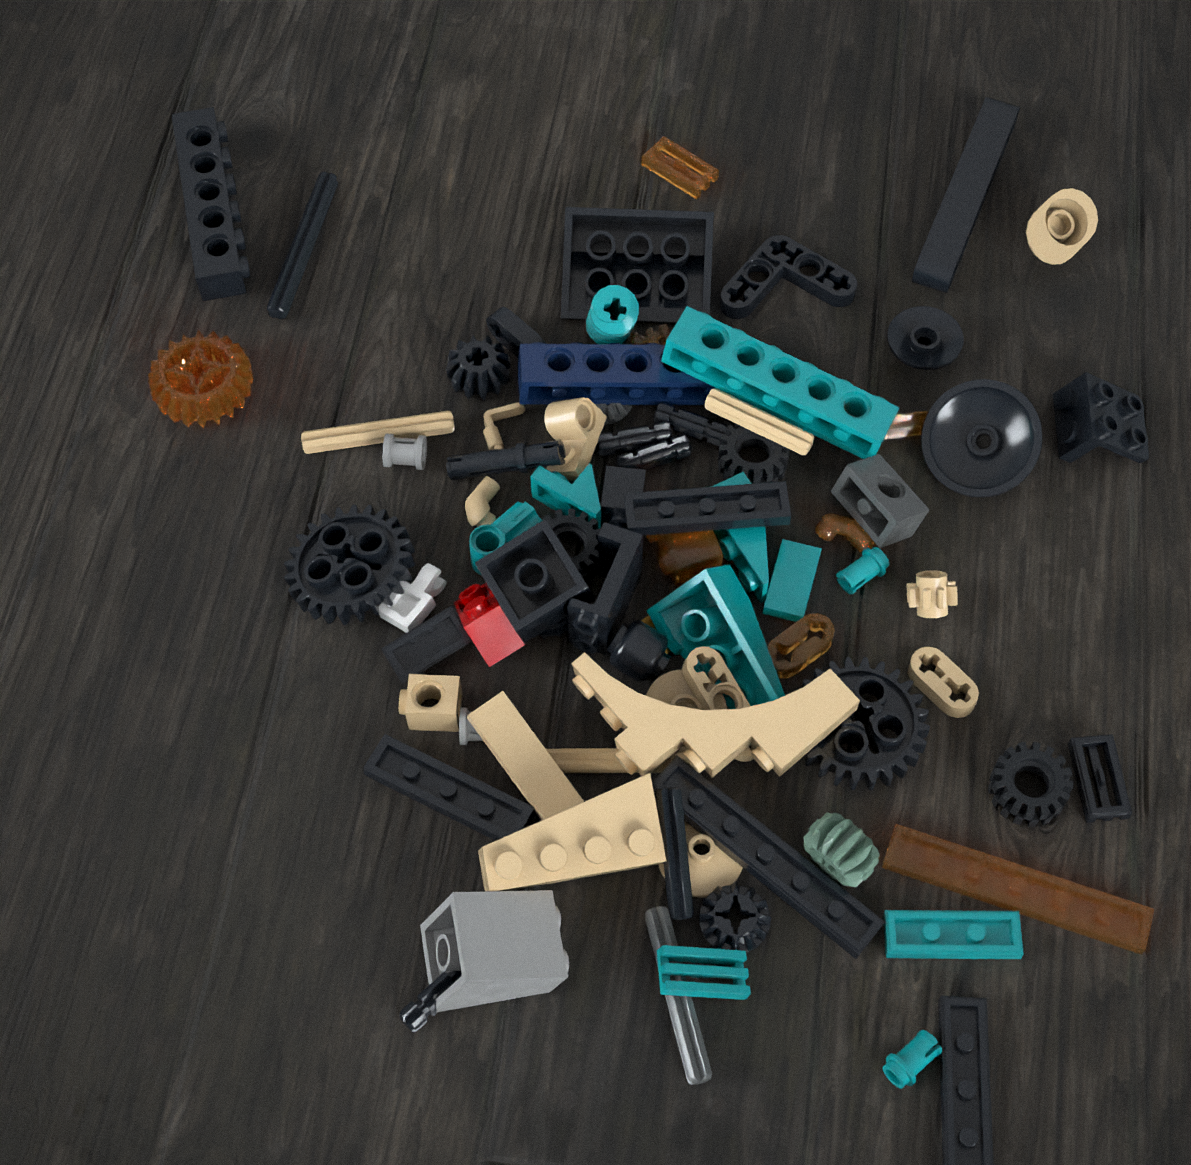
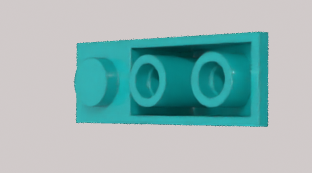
[712,472,769,603]

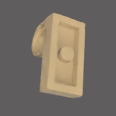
[544,397,607,481]

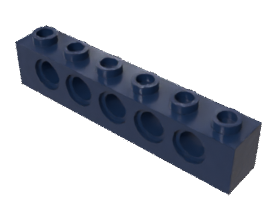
[518,342,746,405]

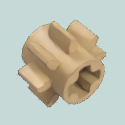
[907,570,958,618]

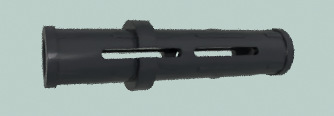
[446,439,566,481]

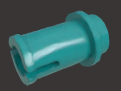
[836,547,890,595]
[882,1030,942,1089]

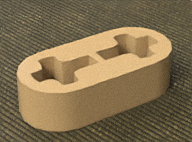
[908,647,979,718]

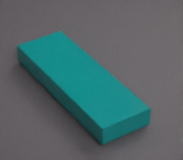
[883,910,1024,959]

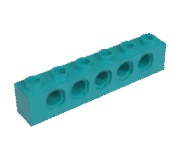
[661,306,900,459]

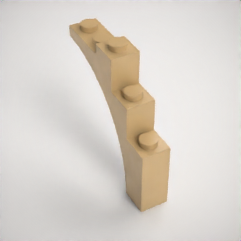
[571,652,860,778]

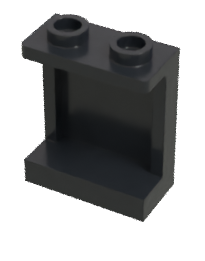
[567,522,643,656]

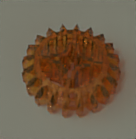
[148,330,254,428]

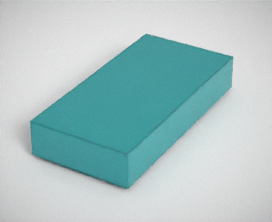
[763,539,822,623]

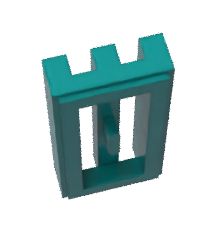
[657,945,751,1000]

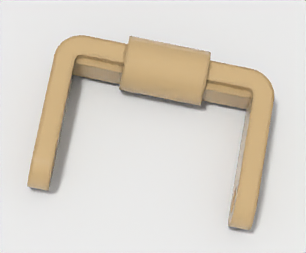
[483,402,525,450]

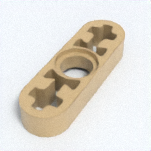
[682,646,754,762]

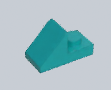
[530,463,601,529]

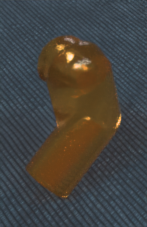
[815,513,876,554]

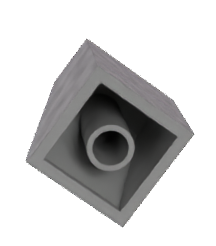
[420,890,569,1012]

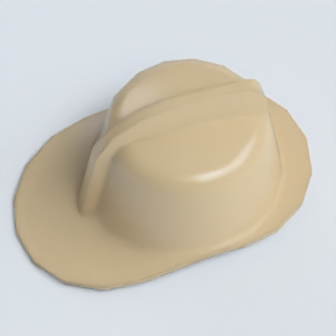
[1026,188,1098,265]

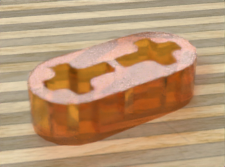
[767,613,835,678]

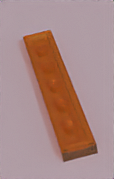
[882,823,1155,955]

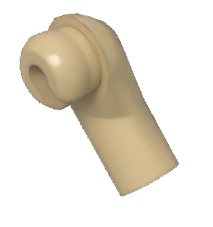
[465,476,500,527]

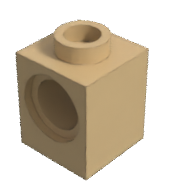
[399,674,463,732]

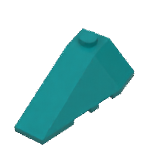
[646,564,785,709]

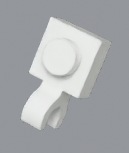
[378,563,447,633]

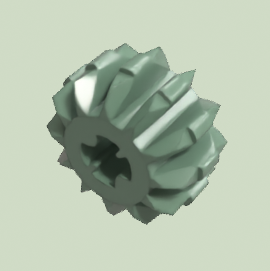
[803,812,880,887]

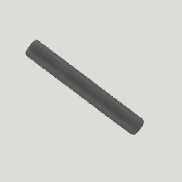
[645,906,712,1085]

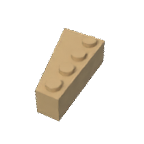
[478,773,666,891]

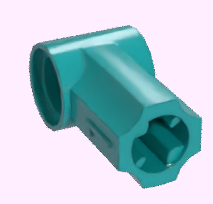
[469,501,542,576]

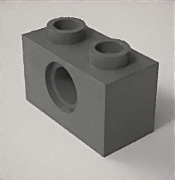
[831,454,929,548]

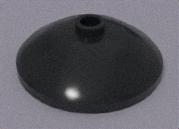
[922,379,1043,498]

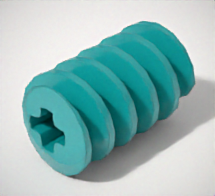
[586,285,639,344]

